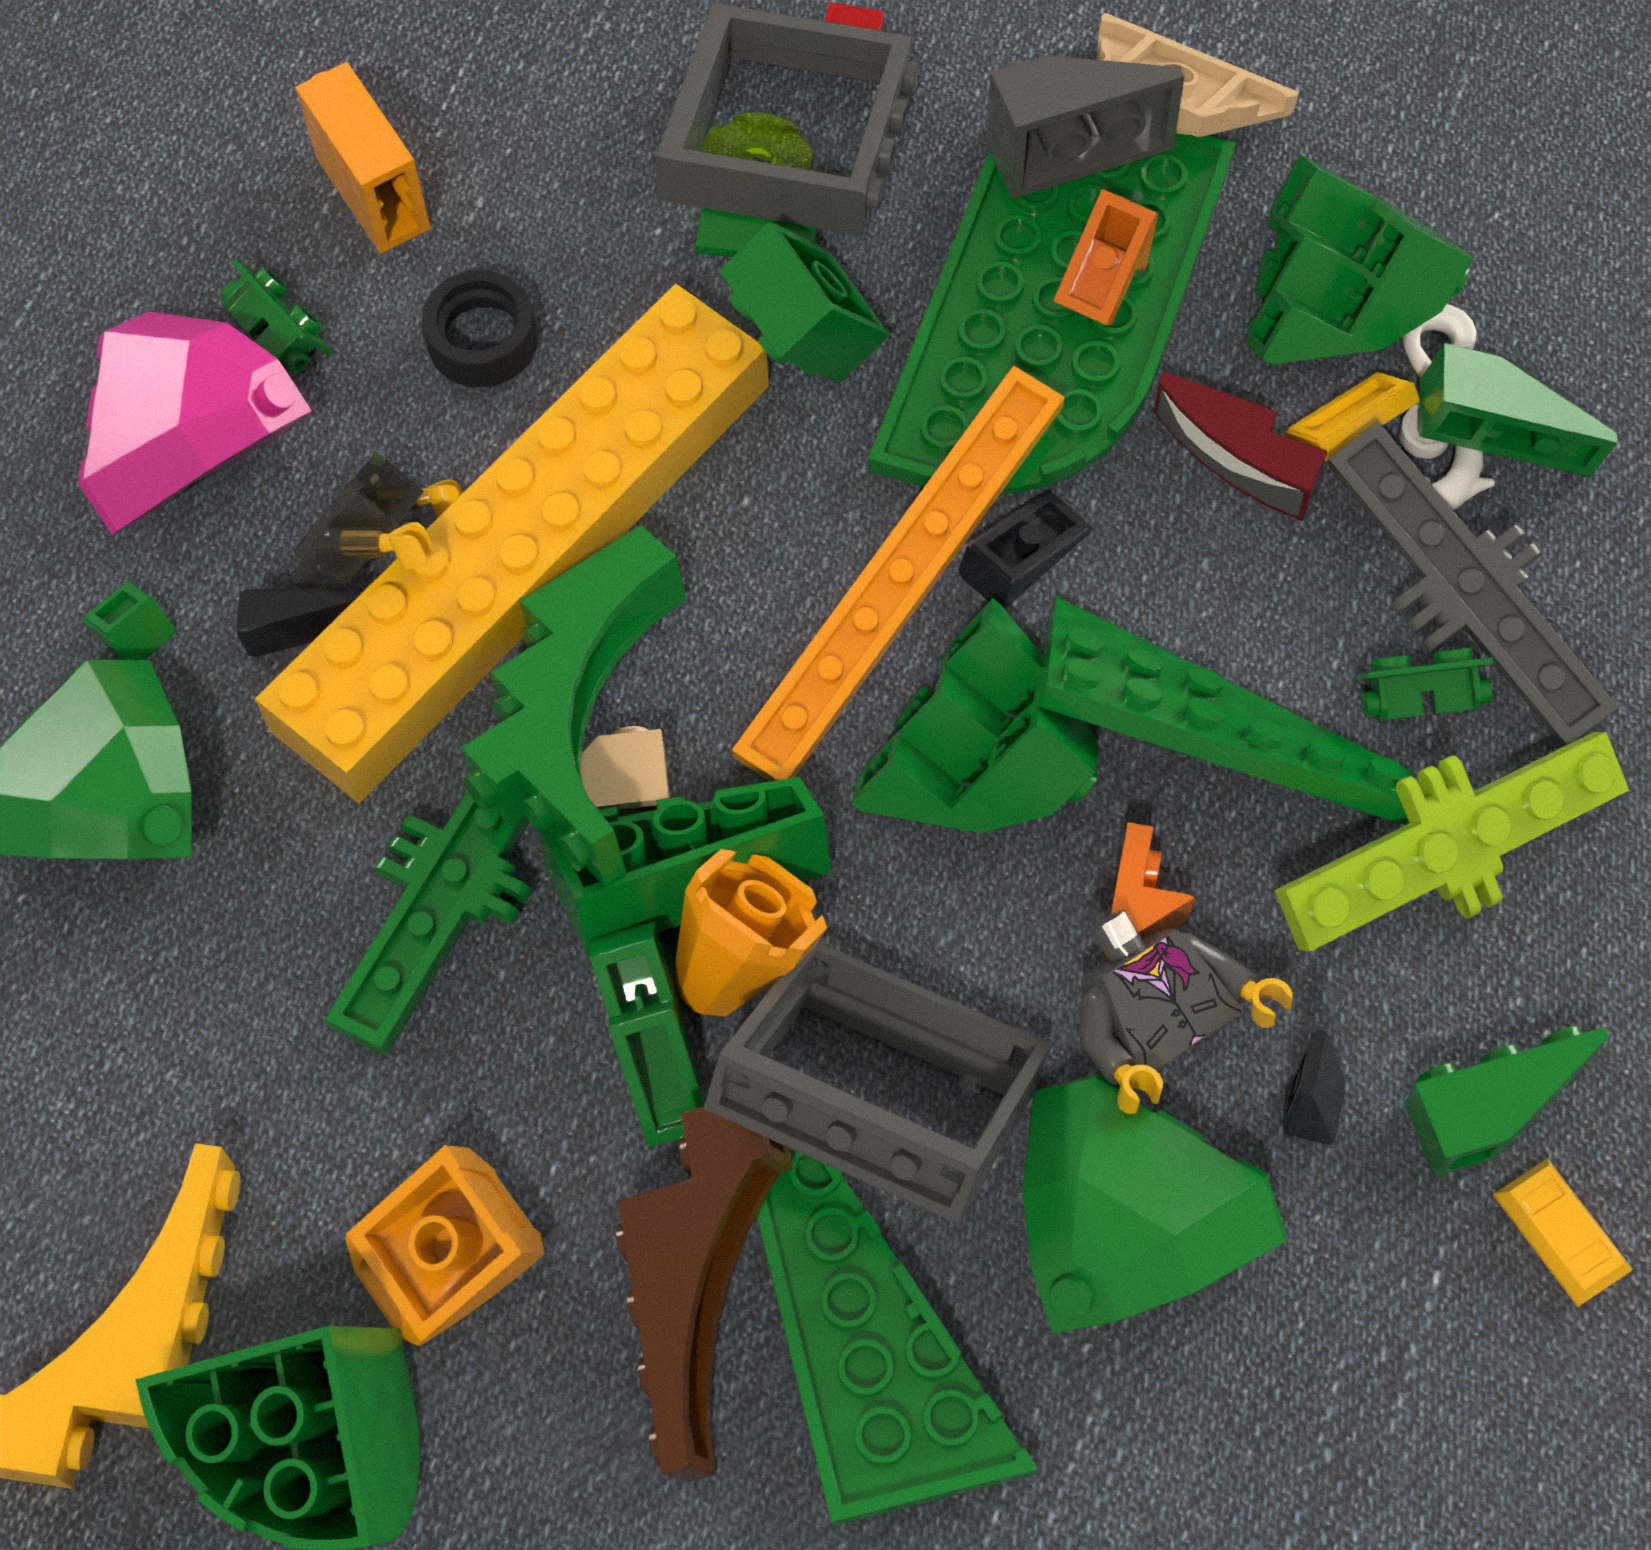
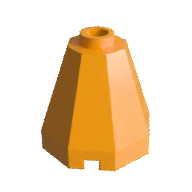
[673,849,827,1017]

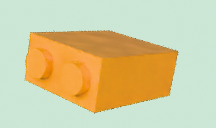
[295,62,431,255]

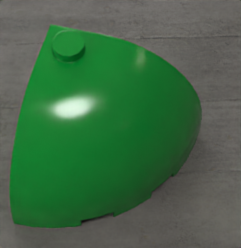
[135,1325,420,1550]

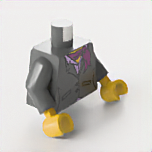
[1080,909,1293,1114]

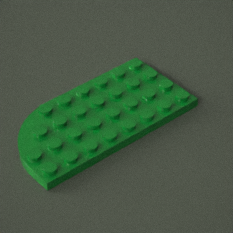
[868,133,1236,495]

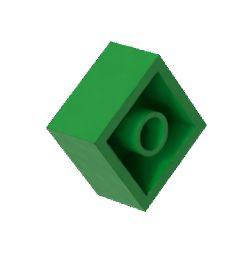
[719,221,890,383]

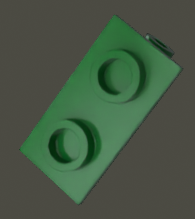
[221,259,333,374]
[1354,648,1494,722]

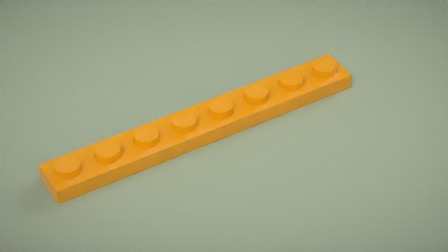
[732,365,1065,782]

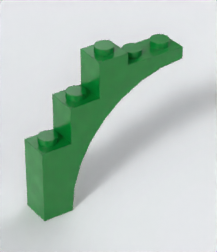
[461,525,687,887]

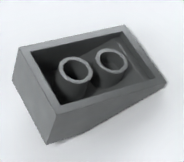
[986,55,1185,199]

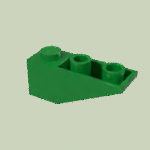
[1404,1026,1609,1178]

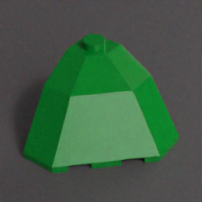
[1246,154,1473,365]
[851,598,1099,833]
[0,660,192,859]
[1022,1074,1288,1334]

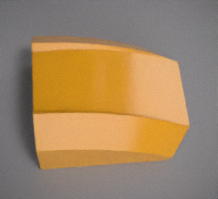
[345,1145,545,1346]

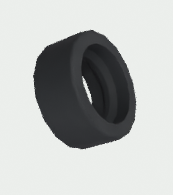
[421,270,537,387]

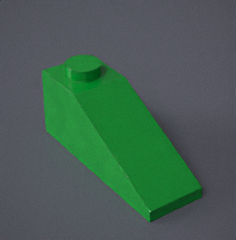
[1419,343,1617,477]

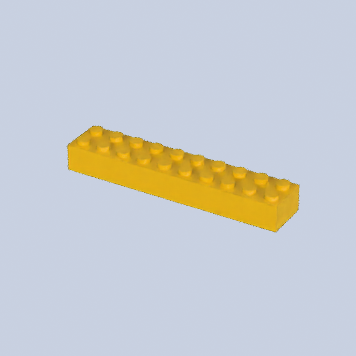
[255,283,769,804]

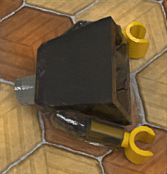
[291,451,463,588]

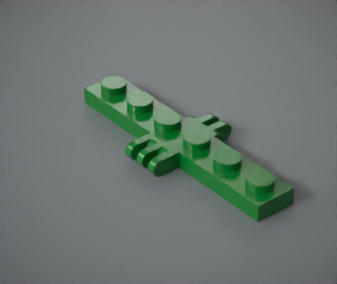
[324,790,532,1057]

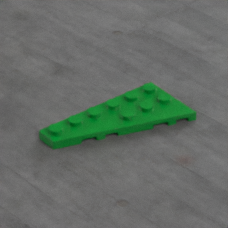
[1039,596,1413,825]
[756,1148,1038,1527]

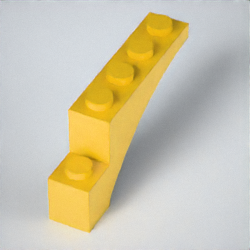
[0,1143,240,1489]

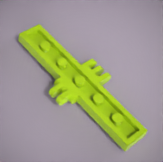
[1274,732,1629,951]

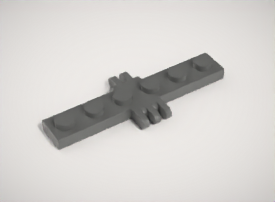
[1328,421,1619,747]

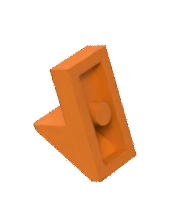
[1053,189,1159,325]
[1102,822,1195,964]

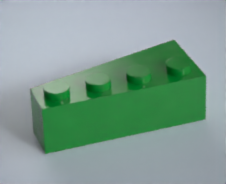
[538,777,831,957]

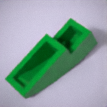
[589,921,706,1148]

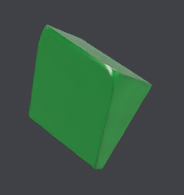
[82,582,176,660]

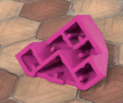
[78,311,311,535]

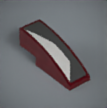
[1154,371,1327,521]

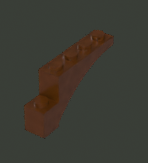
[616,1106,794,1481]

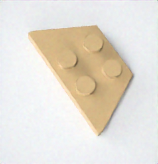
[1097,13,1299,137]

